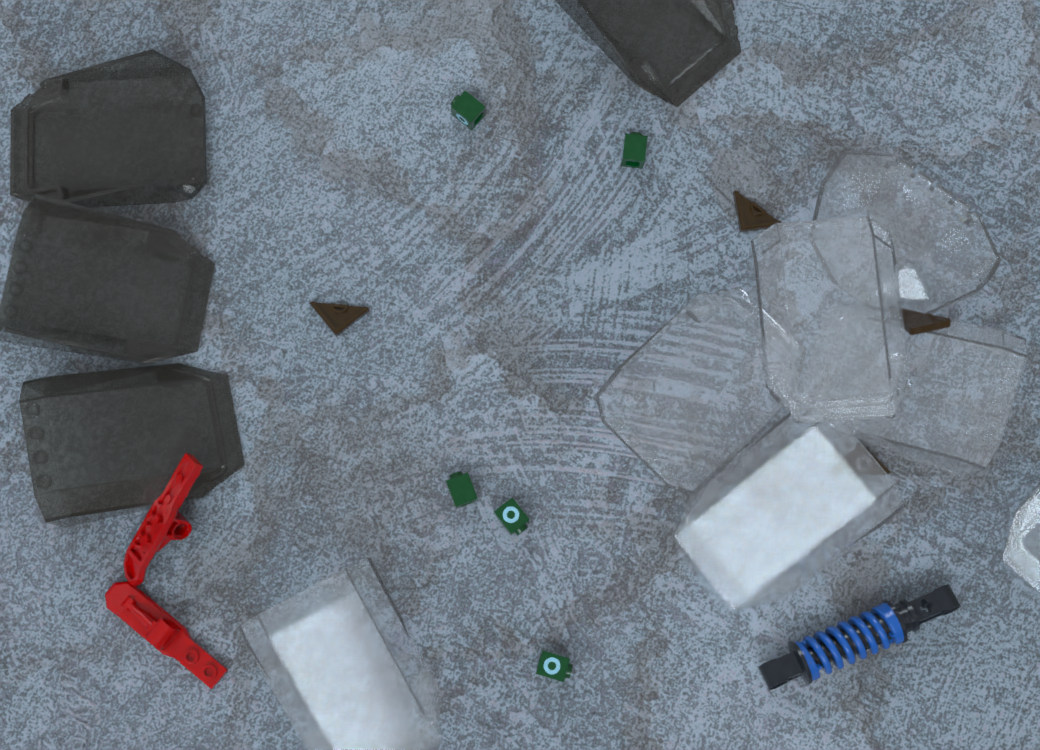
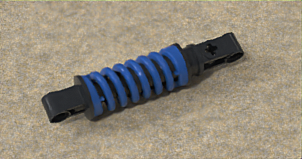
[758,584,961,690]

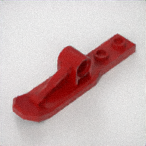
[123,453,203,586]
[105,581,228,689]

